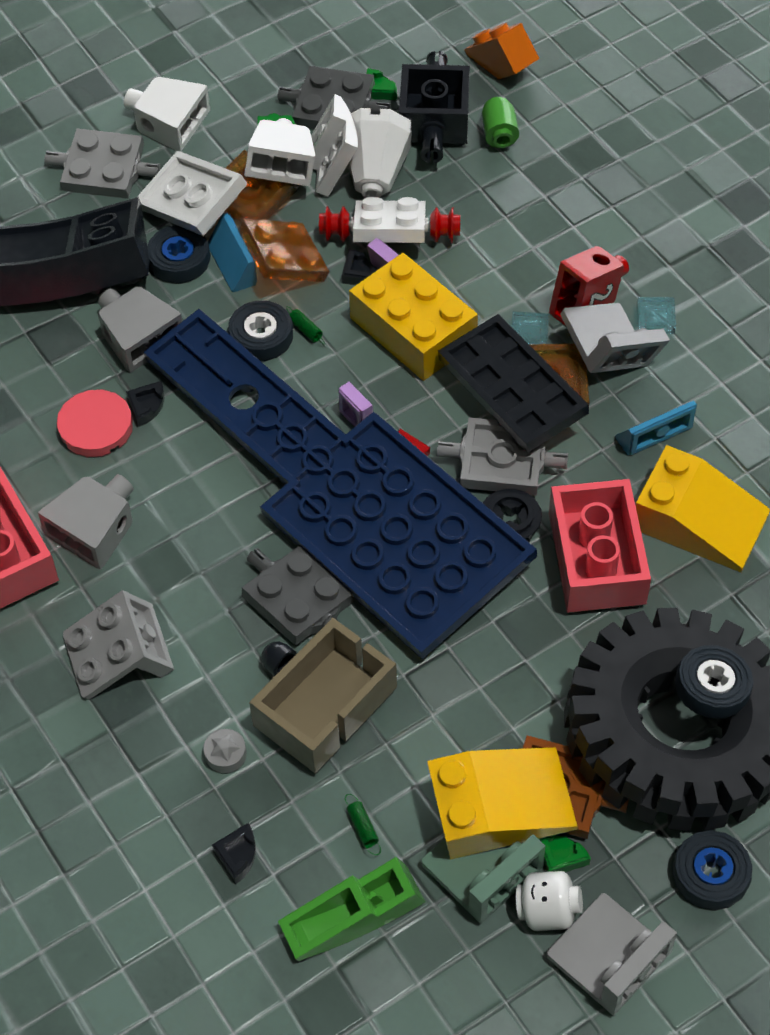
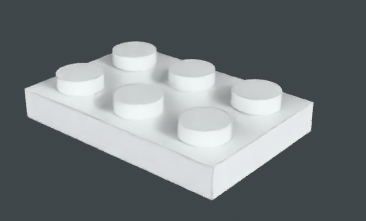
[137,151,248,236]

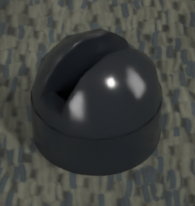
[262,641,297,676]

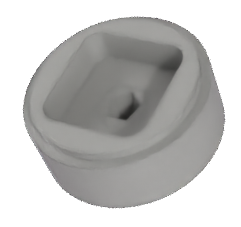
[203,729,247,773]

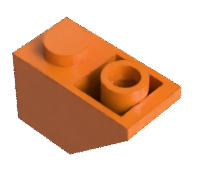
[464,22,540,79]

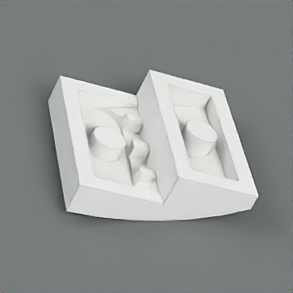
[311,94,358,197]

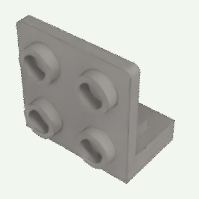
[560,303,670,373]
[63,590,174,699]
[547,893,677,1016]

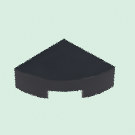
[342,249,377,285]
[126,381,165,427]
[212,823,256,884]

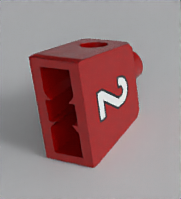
[548,246,629,326]

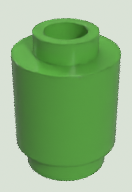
[481,97,519,148]

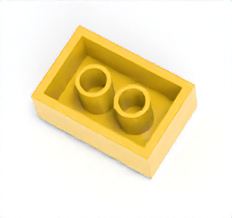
[349,253,478,381]

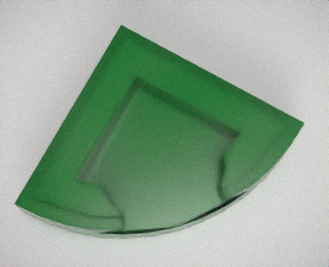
[366,68,397,101]
[539,834,591,872]

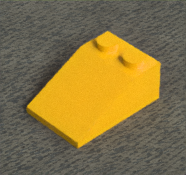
[635,445,770,573]
[427,747,578,860]

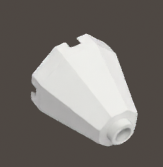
[348,108,412,198]

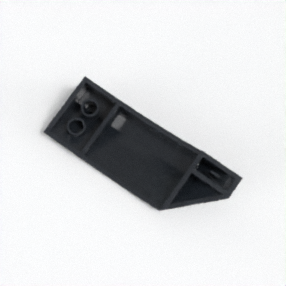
[0,197,150,306]

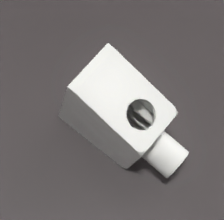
[124,77,210,152]
[244,118,315,186]

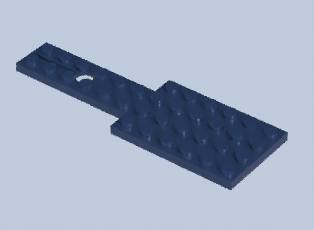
[143,309,537,660]

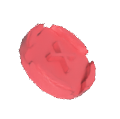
[57,389,133,457]

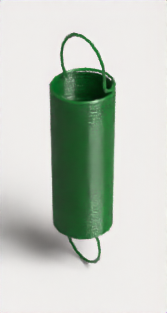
[286,306,325,345]
[345,794,381,855]

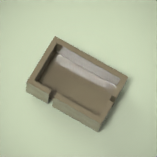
[249,618,397,774]

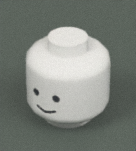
[516,871,583,931]

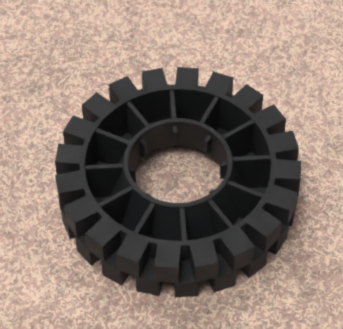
[564,608,770,831]

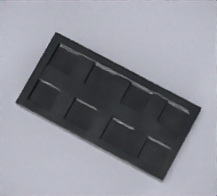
[438,314,589,453]

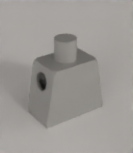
[98,287,182,373]
[38,474,134,570]

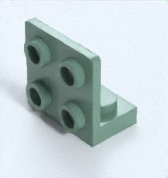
[422,834,546,924]

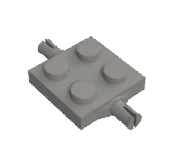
[44,128,161,199]
[437,417,568,495]

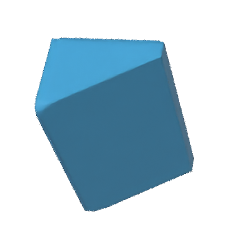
[208,213,257,292]
[615,400,697,456]

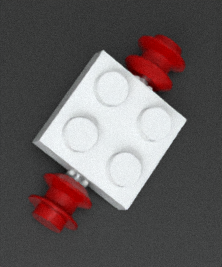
[319,197,460,243]

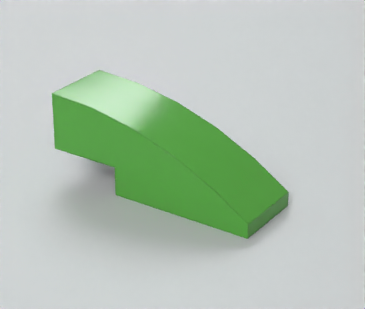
[278,857,425,961]

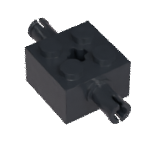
[399,51,470,163]

